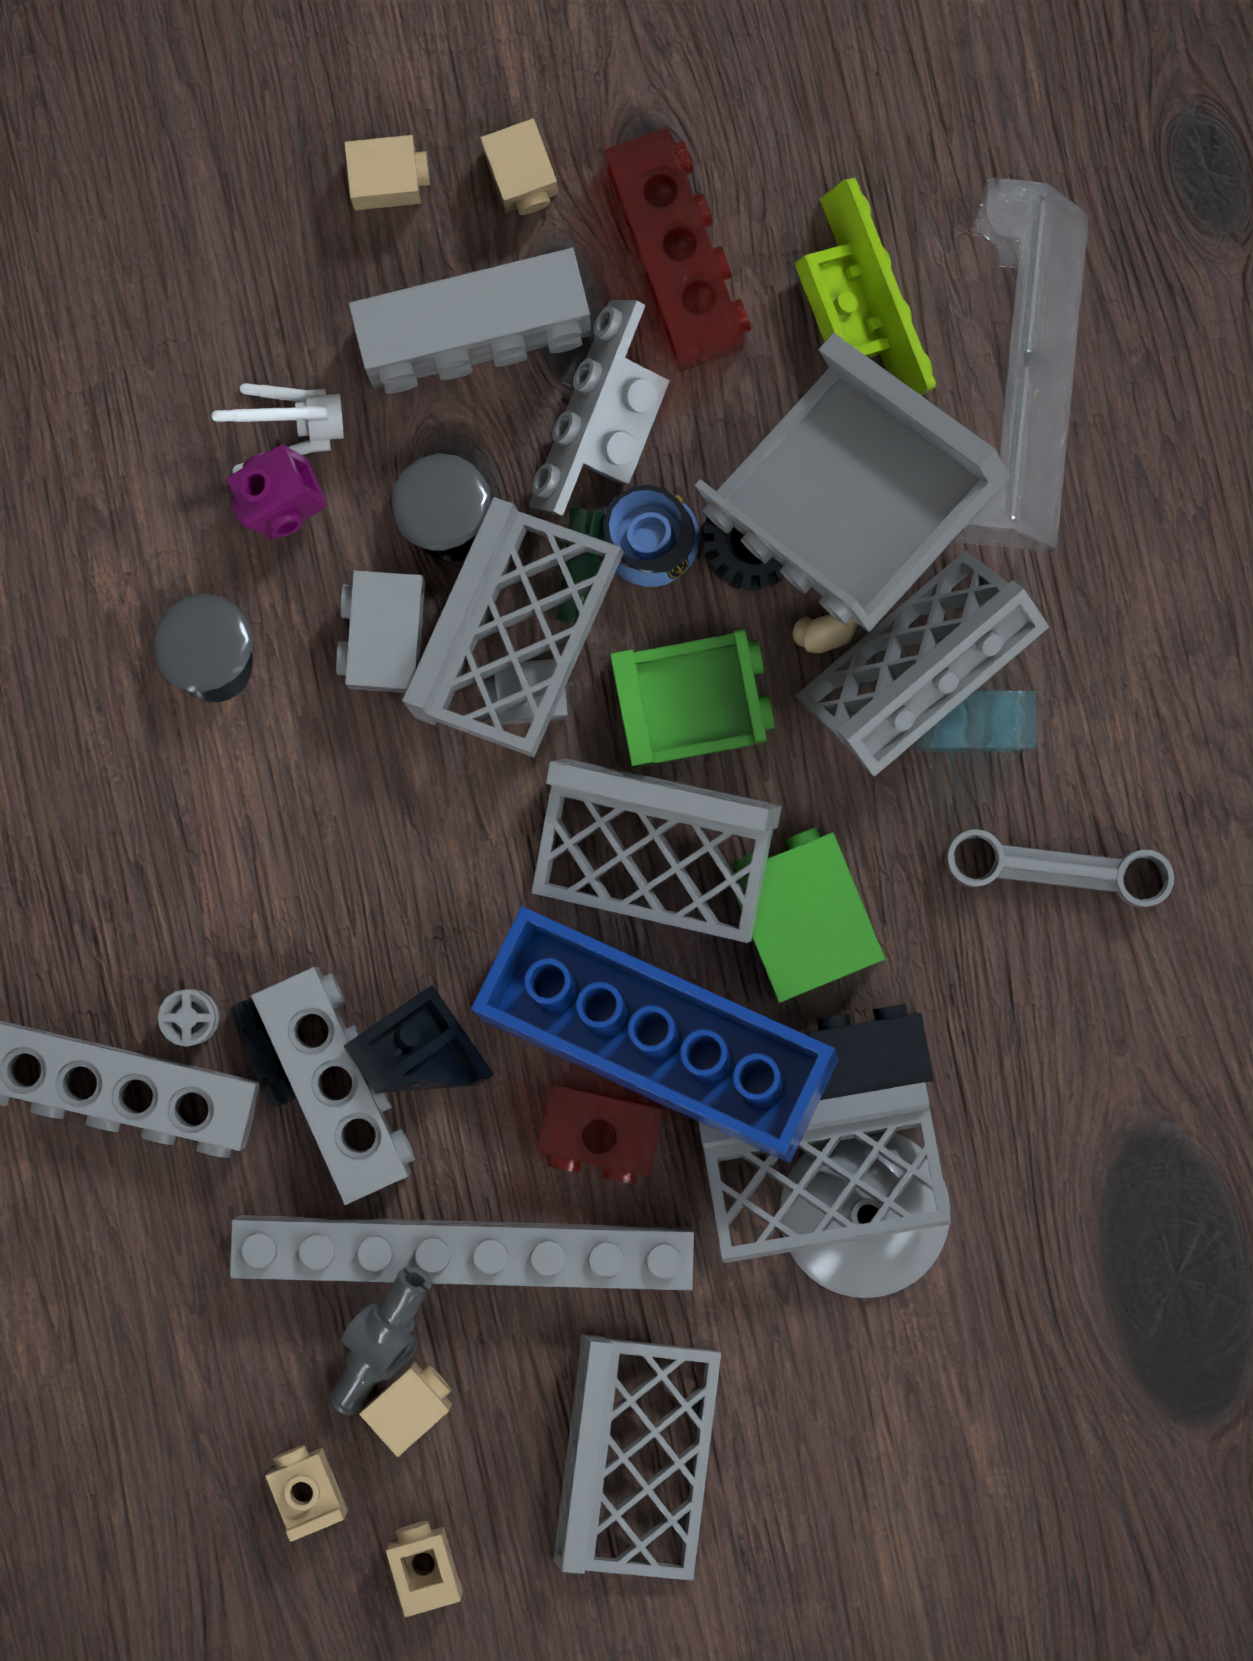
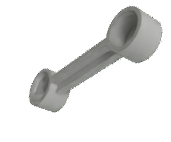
[945,829,1174,907]

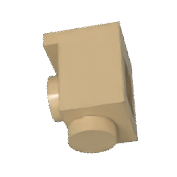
[265,1445,348,1542]
[386,1521,463,1618]

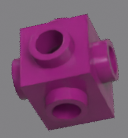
[227,444,328,539]

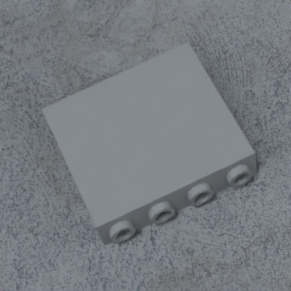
[694,333,1011,632]

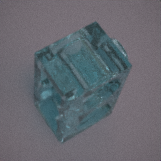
[915,691,1036,753]

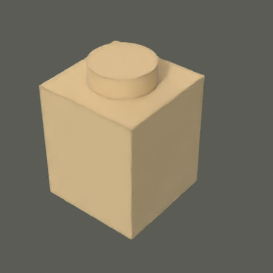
[480,118,558,215]
[345,135,430,210]
[359,1361,452,1458]

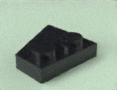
[344,985,494,1093]

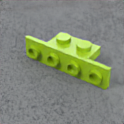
[794,178,936,396]

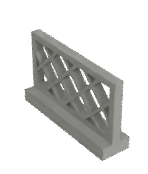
[402,497,624,758]
[795,550,1049,777]
[531,758,782,943]
[699,1082,951,1263]
[553,1334,721,1581]

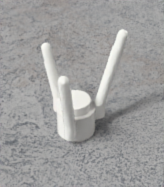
[211,383,344,473]

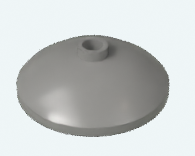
[780,1133,950,1298]

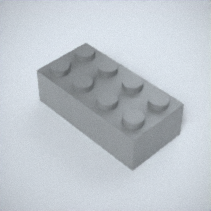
[349,248,591,394]

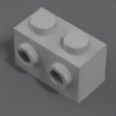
[336,570,426,693]

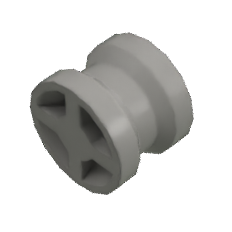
[158,989,220,1047]

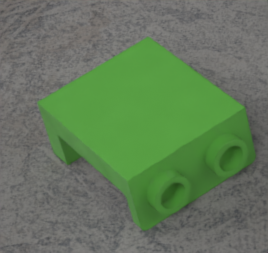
[610,629,775,769]
[730,827,886,1003]

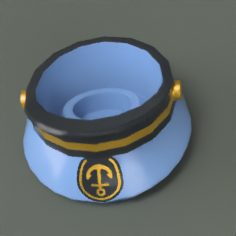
[599,485,700,587]

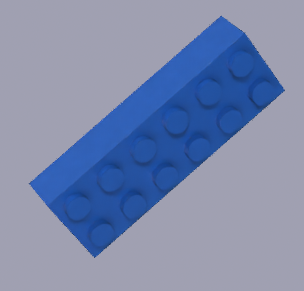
[471,906,839,1163]

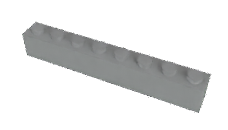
[230,1215,694,1290]

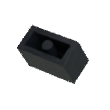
[806,1003,934,1100]

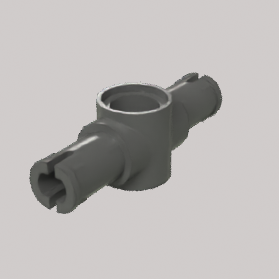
[329,1267,432,1416]

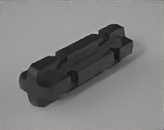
[229,998,297,1107]

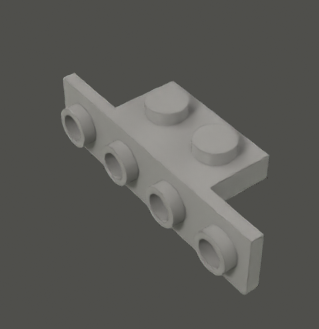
[529,300,670,516]

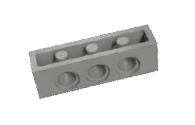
[251,967,415,1205]

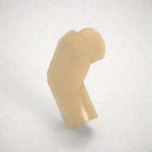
[792,614,858,654]

